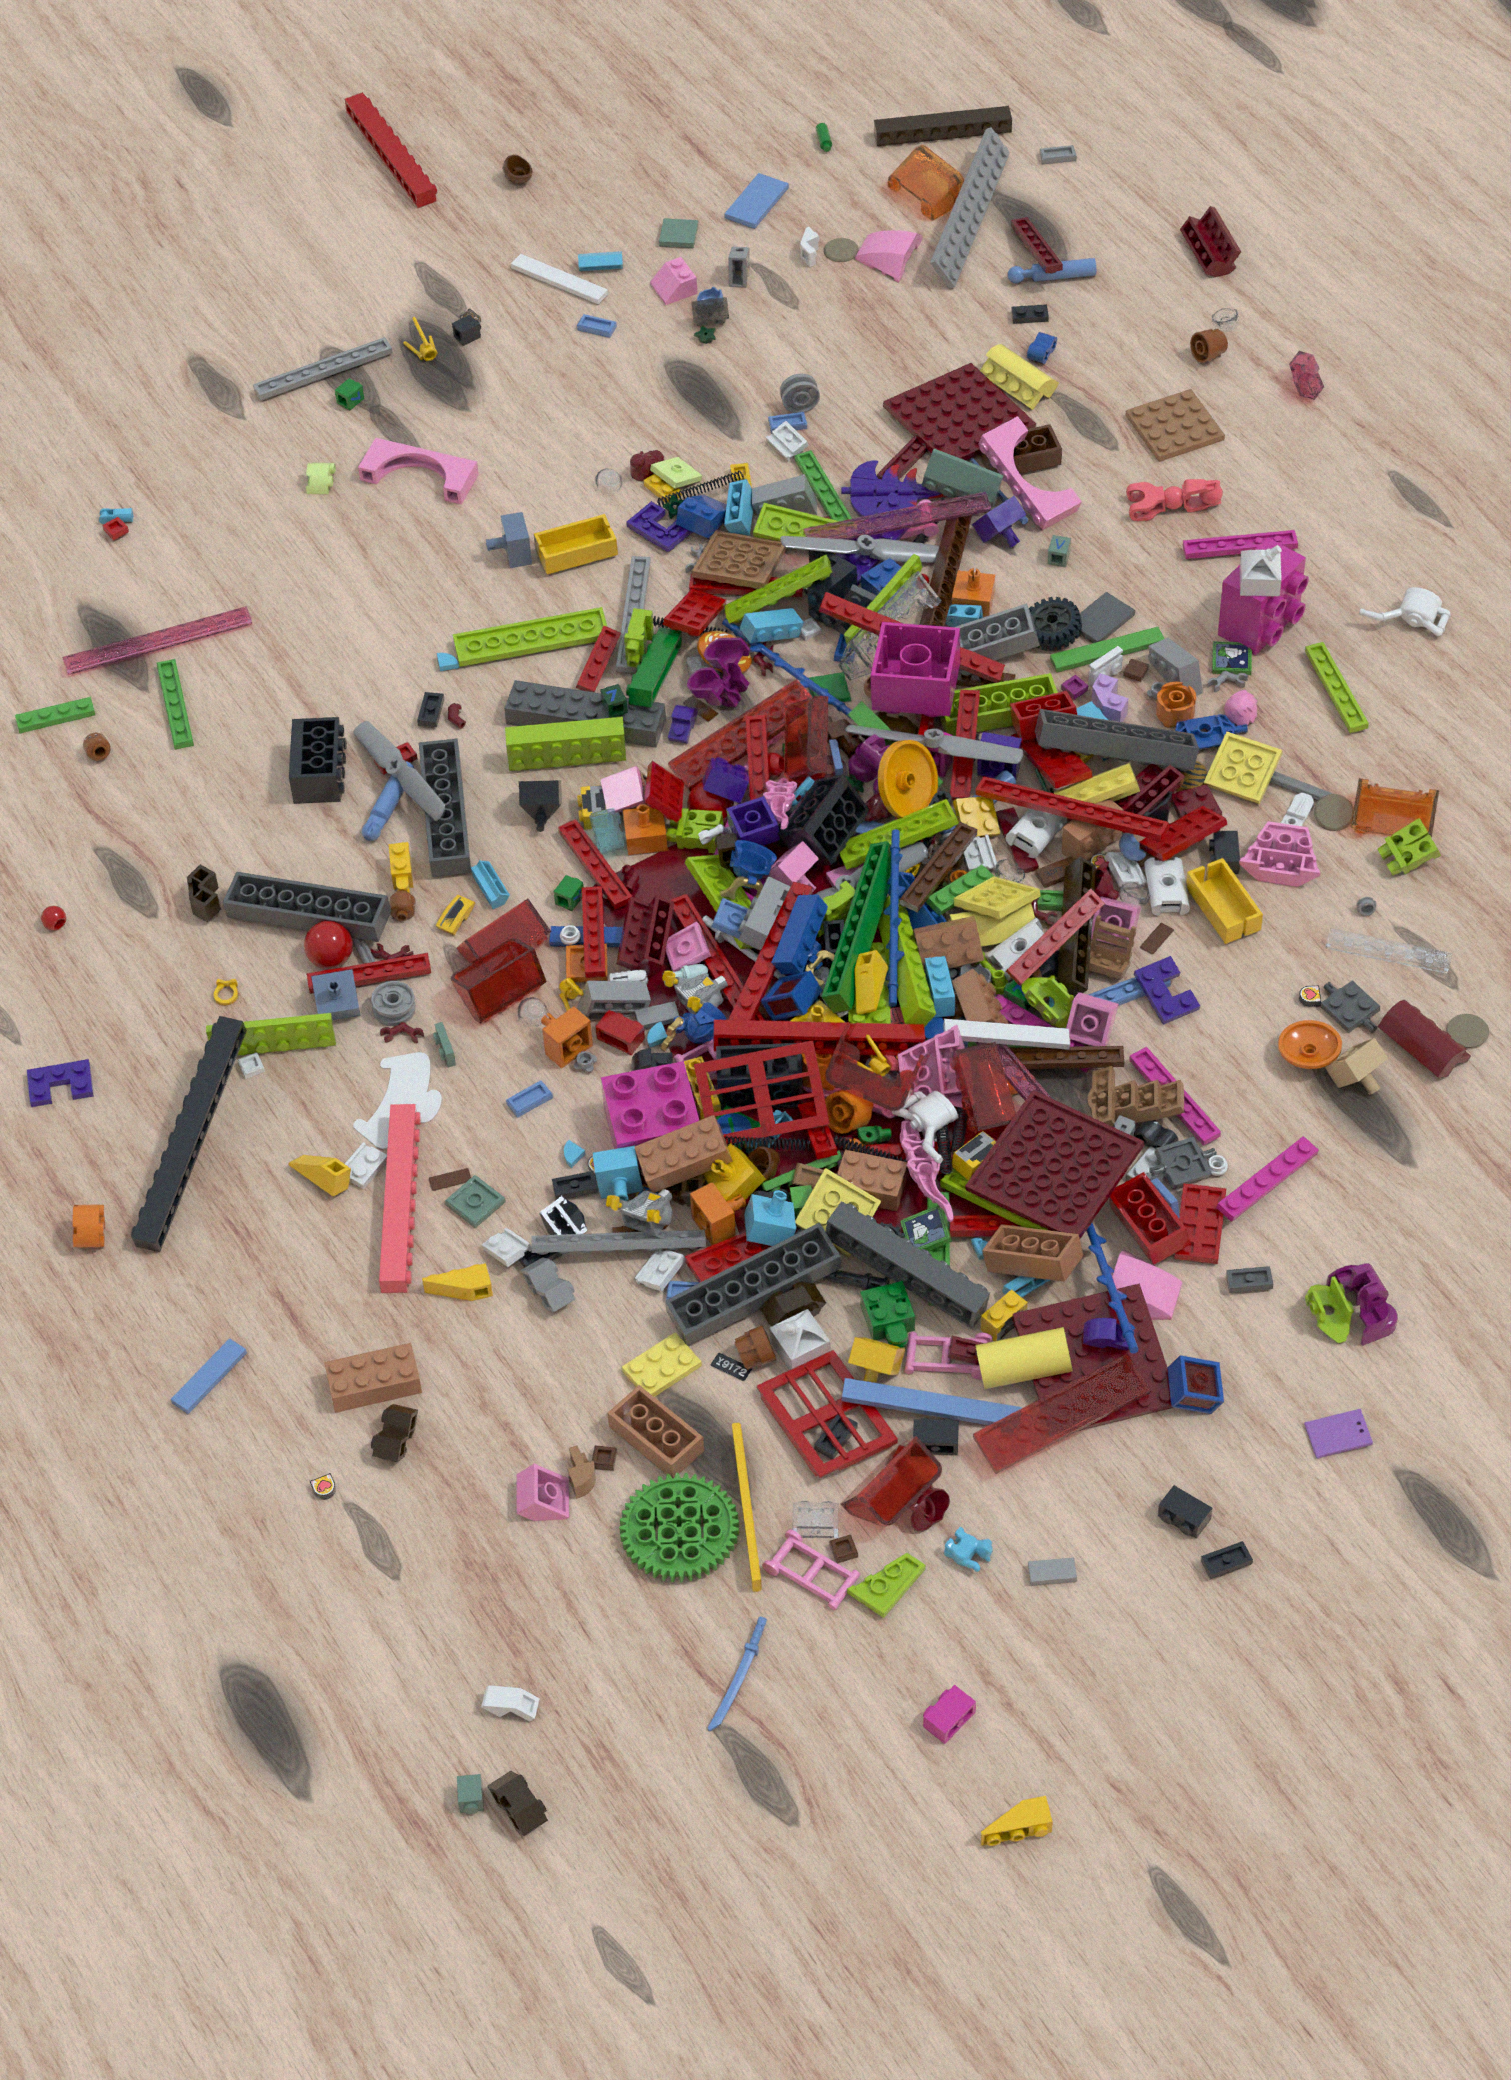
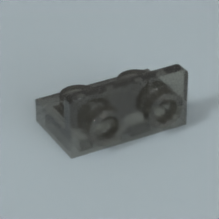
[691,297,729,326]

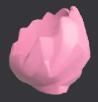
[1224,690,1258,725]

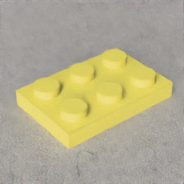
[622,1332,702,1397]

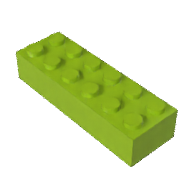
[939,673,1058,736]
[505,717,627,771]

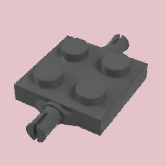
[1321,980,1380,1033]
[1149,1137,1217,1189]

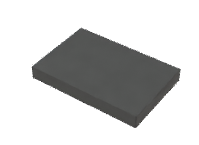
[1079,592,1135,643]

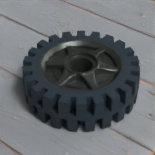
[1029,597,1082,651]

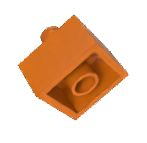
[952,568,996,617]
[623,804,668,855]
[541,1006,593,1069]
[690,1182,746,1246]

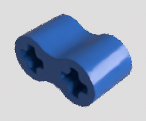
[1027,332,1057,364]

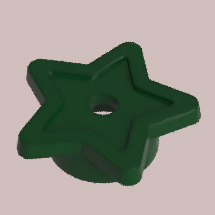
[694,326,716,344]
[663,495,684,519]
[845,774,865,793]

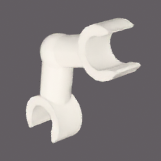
[698,824,733,844]

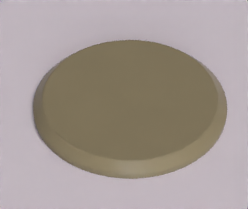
[824,238,859,262]
[1314,794,1354,831]
[1447,1014,1489,1048]

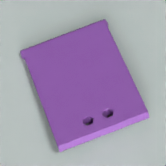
[1304,1408,1373,1459]

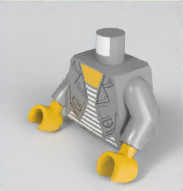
[662,971,728,1015]
[606,1189,673,1237]

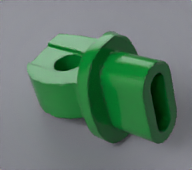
[857,1126,891,1145]

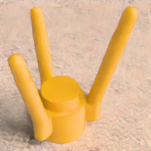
[403,317,438,361]
[559,978,584,1011]
[838,1035,891,1078]

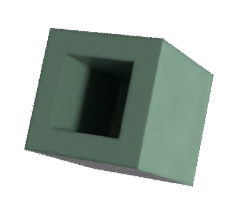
[1047,535,1071,567]
[457,1774,484,1814]

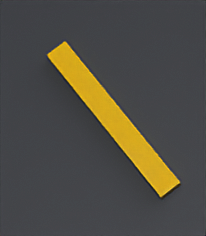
[732,1423,762,1592]

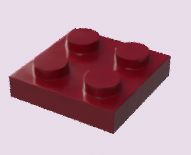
[1171,784,1222,818]

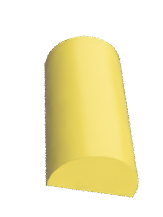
[976,1327,1073,1389]

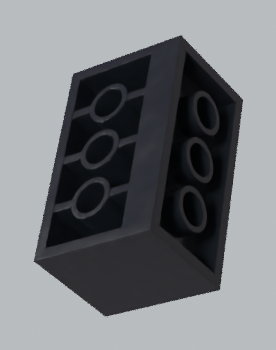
[289,717,347,804]
[777,775,870,868]
[716,1043,803,1110]

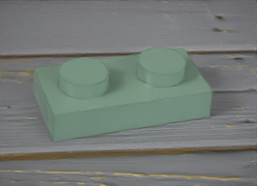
[432,1022,456,1067]

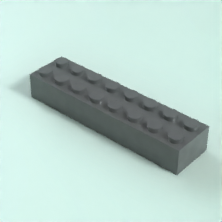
[504,680,666,748]
[1035,709,1199,771]
[419,738,472,877]
[223,872,392,942]
[826,1201,990,1330]
[665,1222,842,1346]

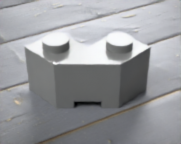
[521,1258,575,1312]

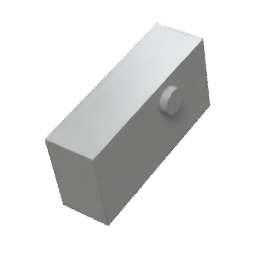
[955,603,1040,660]

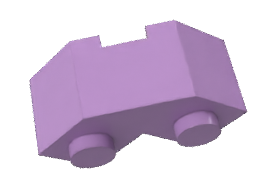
[1092,673,1129,722]

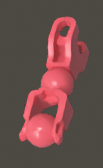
[1126,479,1223,521]

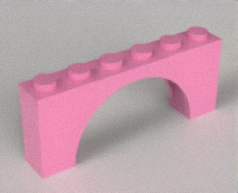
[978,416,1082,530]
[358,438,479,504]

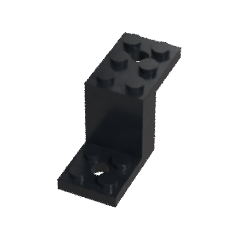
[807,550,857,635]

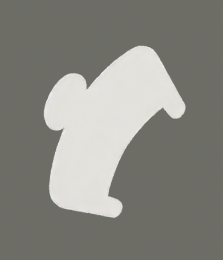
[353,1052,442,1149]

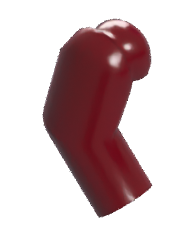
[448,703,466,729]
[621,865,639,893]

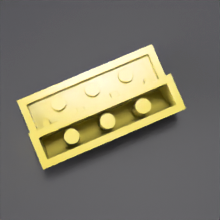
[980,344,1060,410]
[1054,763,1140,819]
[947,903,1035,946]

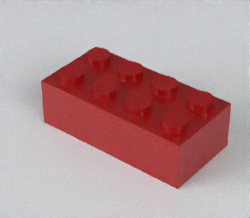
[1108,1172,1191,1265]

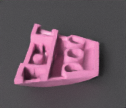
[855,230,923,283]
[1239,821,1320,887]
[898,1025,970,1109]
[1112,1249,1182,1320]

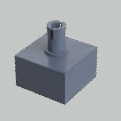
[486,512,532,568]
[311,969,361,1021]

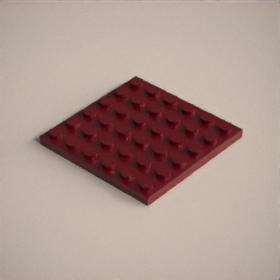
[883,363,1036,461]
[965,1090,1144,1239]
[1012,1283,1174,1438]

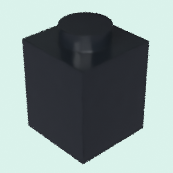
[452,315,481,346]

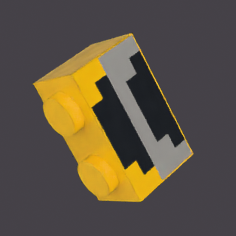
[577,785,608,830]
[952,1131,996,1181]
[981,1289,1028,1341]

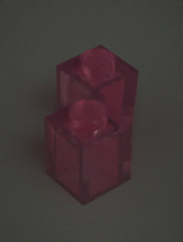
[1289,351,1324,400]

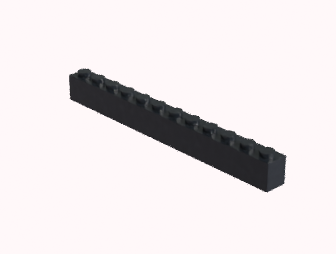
[131,1016,247,1252]

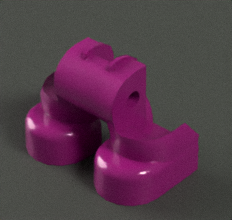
[687,638,750,707]
[848,734,890,795]
[1326,1263,1398,1346]

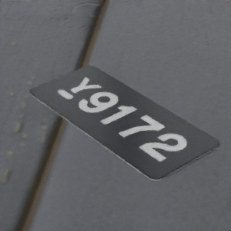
[710,1353,752,1381]

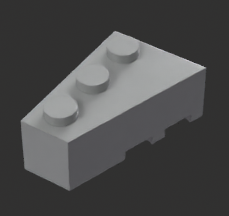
[752,474,817,517]
[1148,638,1203,696]
[738,876,791,950]
[577,980,651,1021]

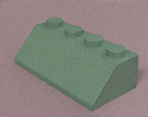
[922,449,1004,512]

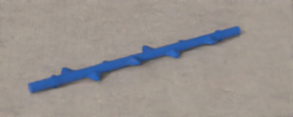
[722,618,852,719]
[884,829,905,1007]
[1086,1223,1139,1353]

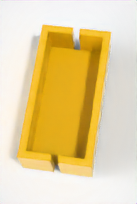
[534,514,618,574]
[1186,858,1263,944]

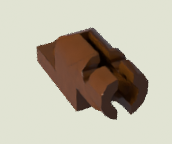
[816,710,862,759]

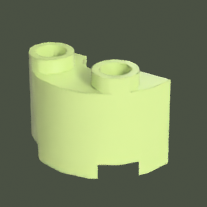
[306,462,336,494]

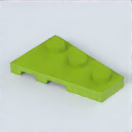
[847,1553,926,1618]

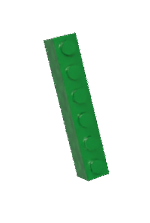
[626,627,682,707]

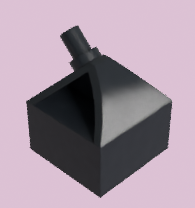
[519,780,562,832]

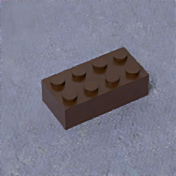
[980,424,1062,474]

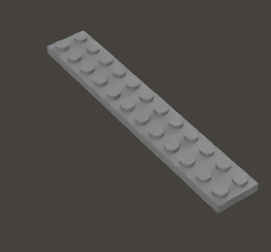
[930,127,1010,289]

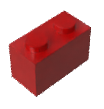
[595,1010,645,1056]

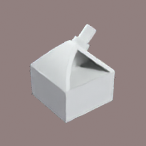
[1239,545,1281,596]
[770,1309,830,1370]

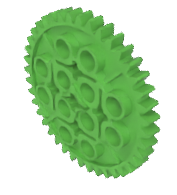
[619,1473,739,1582]

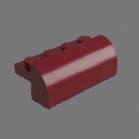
[1180,206,1241,277]
[1113,763,1185,833]
[616,895,674,977]
[1378,1000,1471,1077]

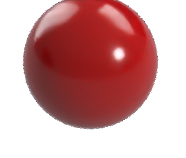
[687,782,734,819]
[304,921,353,970]

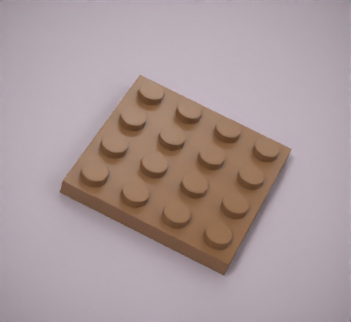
[1126,389,1225,462]
[692,530,787,589]

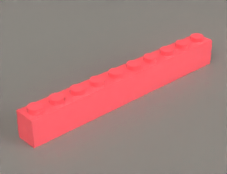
[379,1104,421,1293]

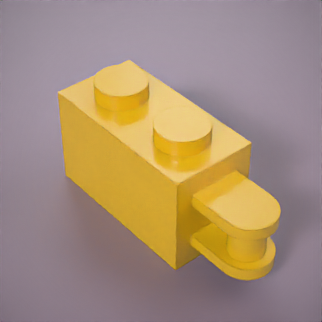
[388,842,414,893]

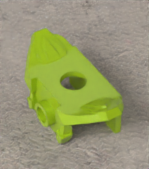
[1021,976,1074,1029]
[1305,1276,1354,1343]

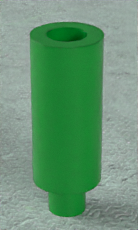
[815,123,832,152]

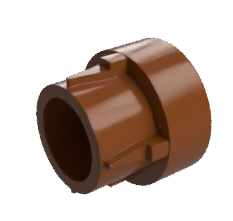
[1190,329,1228,363]
[734,1325,777,1370]

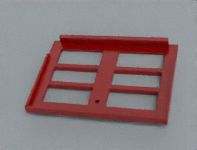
[694,1040,830,1145]
[756,1350,898,1478]

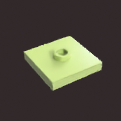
[650,457,702,489]

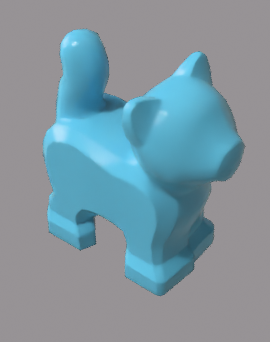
[944,1527,993,1572]

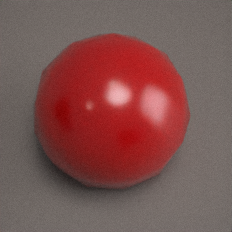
[768,752,785,777]
[41,906,67,931]

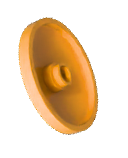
[878,740,938,818]

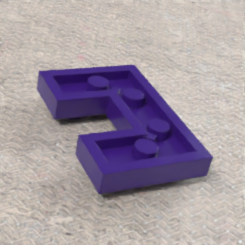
[626,501,692,552]
[1133,956,1200,1025]
[27,1059,94,1107]

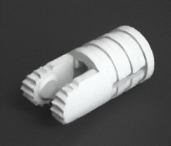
[609,970,648,984]

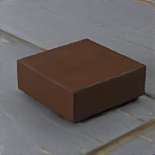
[1123,659,1149,682]
[592,1445,617,1471]
[829,1534,858,1564]

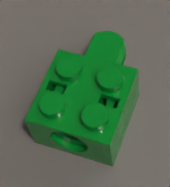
[860,1281,915,1348]

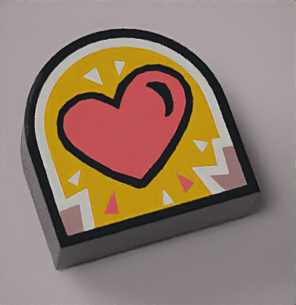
[1299,985,1321,1007]

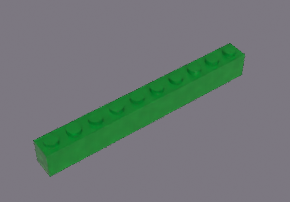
[822,841,891,1013]

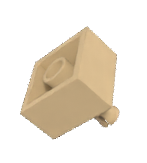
[1325,1038,1388,1095]

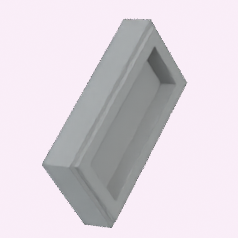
[1040,145,1077,165]
[635,1001,679,1029]
[1028,1558,1077,1586]

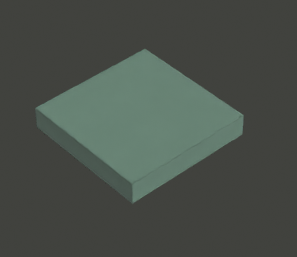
[659,218,698,248]
[445,1175,506,1228]

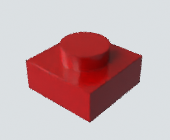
[102,517,129,541]

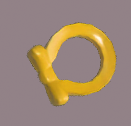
[213,979,238,1006]

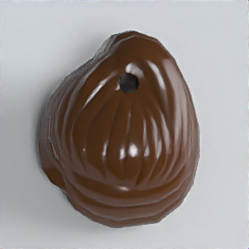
[502,154,533,184]
[748,1146,780,1183]

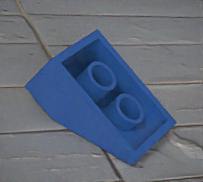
[676,494,727,538]

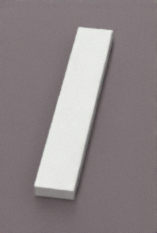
[511,254,608,304]
[943,1019,1070,1049]

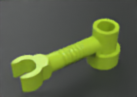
[974,951,1008,995]

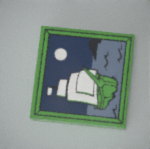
[1212,641,1252,675]
[901,1205,952,1251]

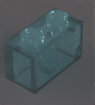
[589,808,626,854]

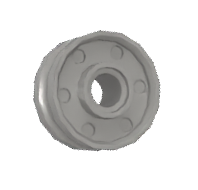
[780,373,820,413]
[371,981,416,1026]

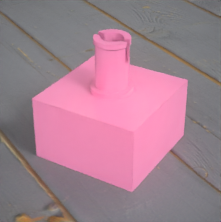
[762,841,819,890]
[1066,992,1119,1046]

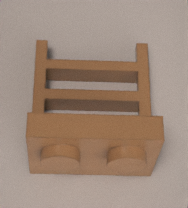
[1089,915,1136,980]

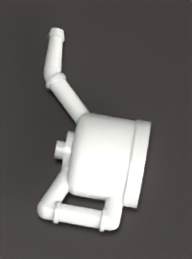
[1359,587,1451,636]
[891,1091,958,1163]

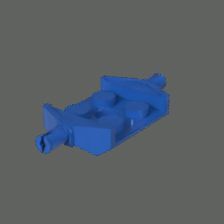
[1175,714,1248,749]

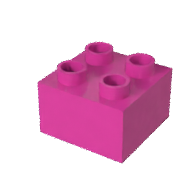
[1218,537,1309,656]
[871,622,960,717]
[601,1061,699,1170]

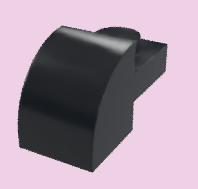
[631,1048,673,1071]

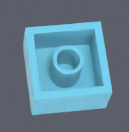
[593,1146,643,1201]
[744,1190,796,1246]

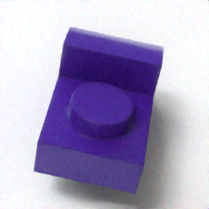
[668,705,698,744]
[1083,1318,1129,1351]

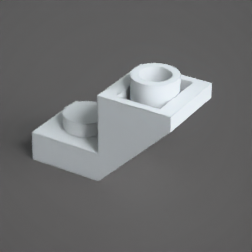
[800,227,819,267]
[481,1685,540,1722]

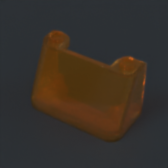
[887,145,964,221]
[1351,778,1439,838]

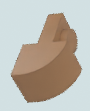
[568,1445,596,1499]

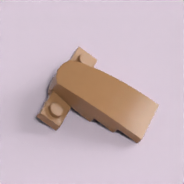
[1087,1066,1184,1127]

